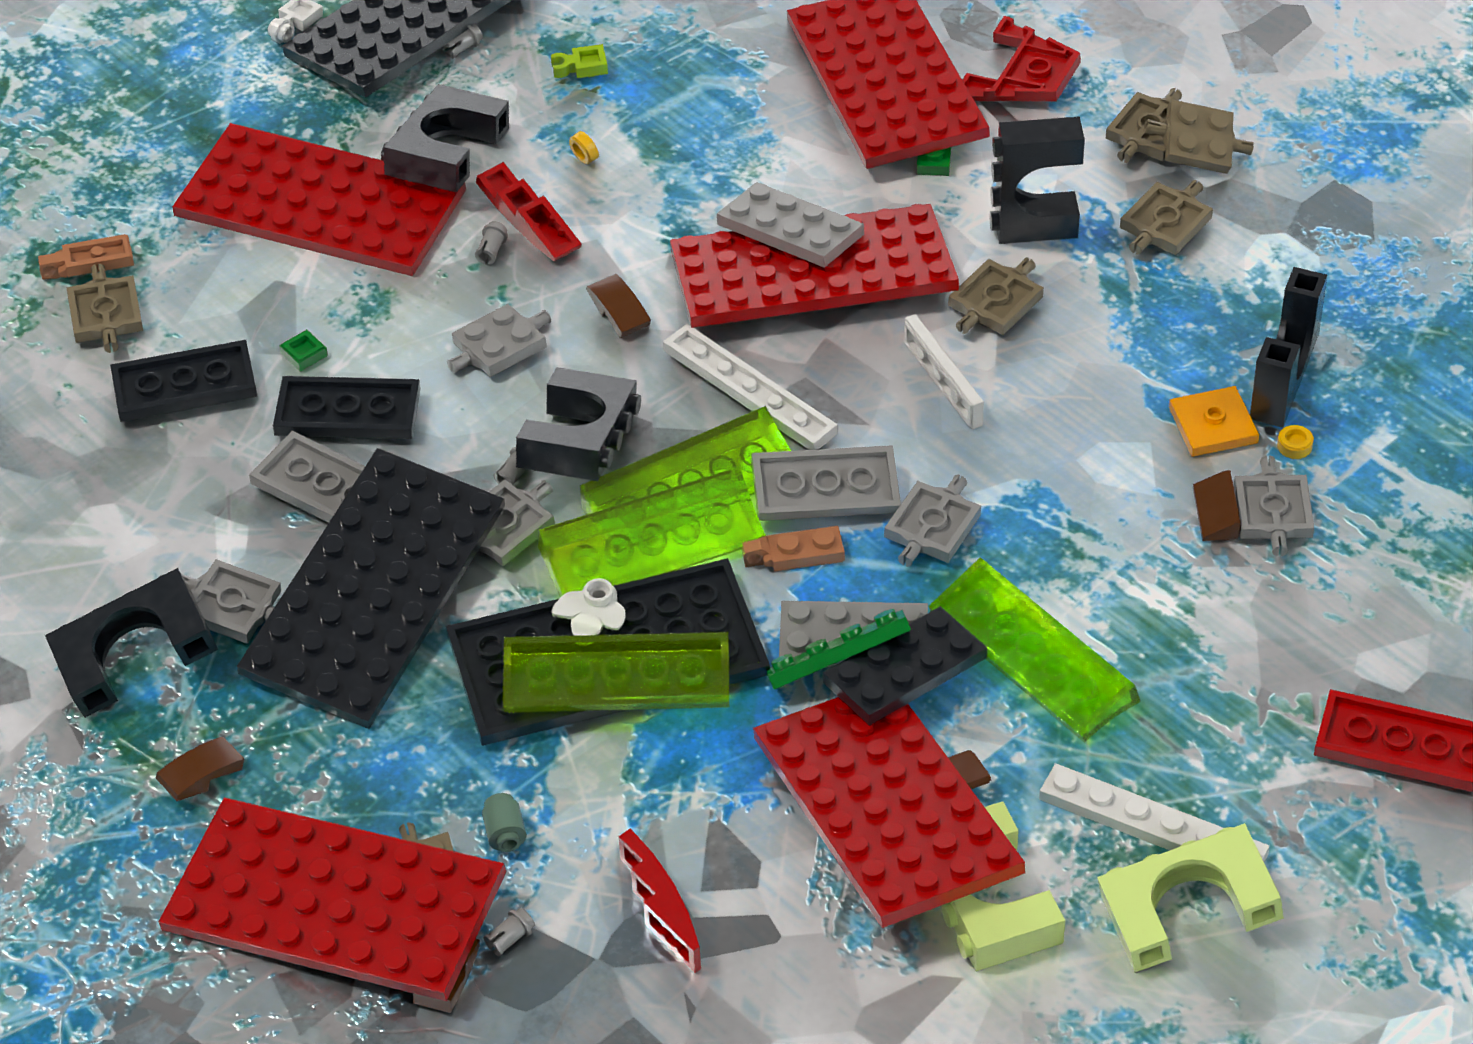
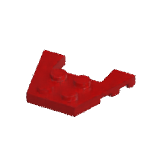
[962,16,1081,102]

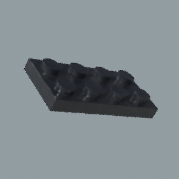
[110,340,258,422]
[273,376,421,439]
[823,606,987,726]

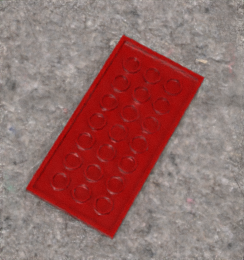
[787,0,990,169]
[172,123,466,277]
[670,204,959,328]
[753,697,1026,928]
[158,797,506,1002]

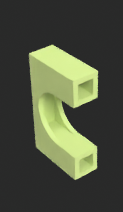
[942,801,1065,971]
[1097,823,1284,973]

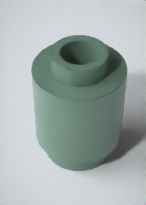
[482,793,527,852]

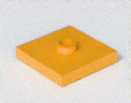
[1169,386,1259,457]

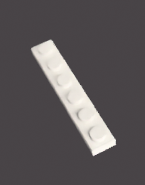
[663,324,838,450]
[1039,763,1270,862]

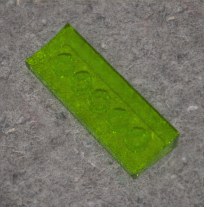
[580,406,791,555]
[538,466,766,597]
[928,557,1141,743]
[503,632,730,712]

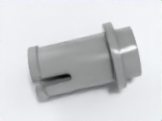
[442,24,483,59]
[475,221,508,265]
[493,447,526,486]
[483,908,535,957]

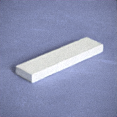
[904,314,984,430]

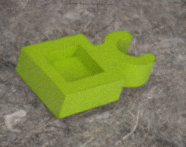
[551,44,608,78]

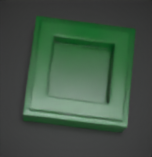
[279,329,328,372]

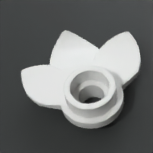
[552,578,625,641]

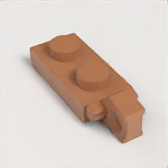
[38,234,134,279]
[742,526,845,572]

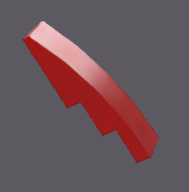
[476,162,582,262]
[618,828,701,973]

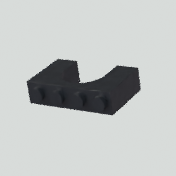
[381,84,509,192]
[989,116,1085,244]
[1250,267,1328,428]
[516,367,641,481]
[45,568,219,718]

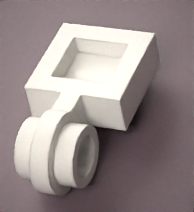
[268,0,323,43]

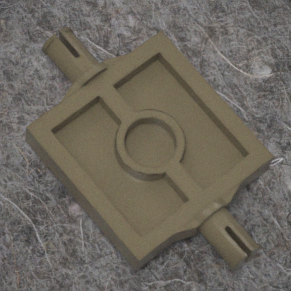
[1105,88,1182,163]
[1144,99,1254,174]
[1120,180,1213,255]
[948,257,1044,335]
[66,264,143,353]

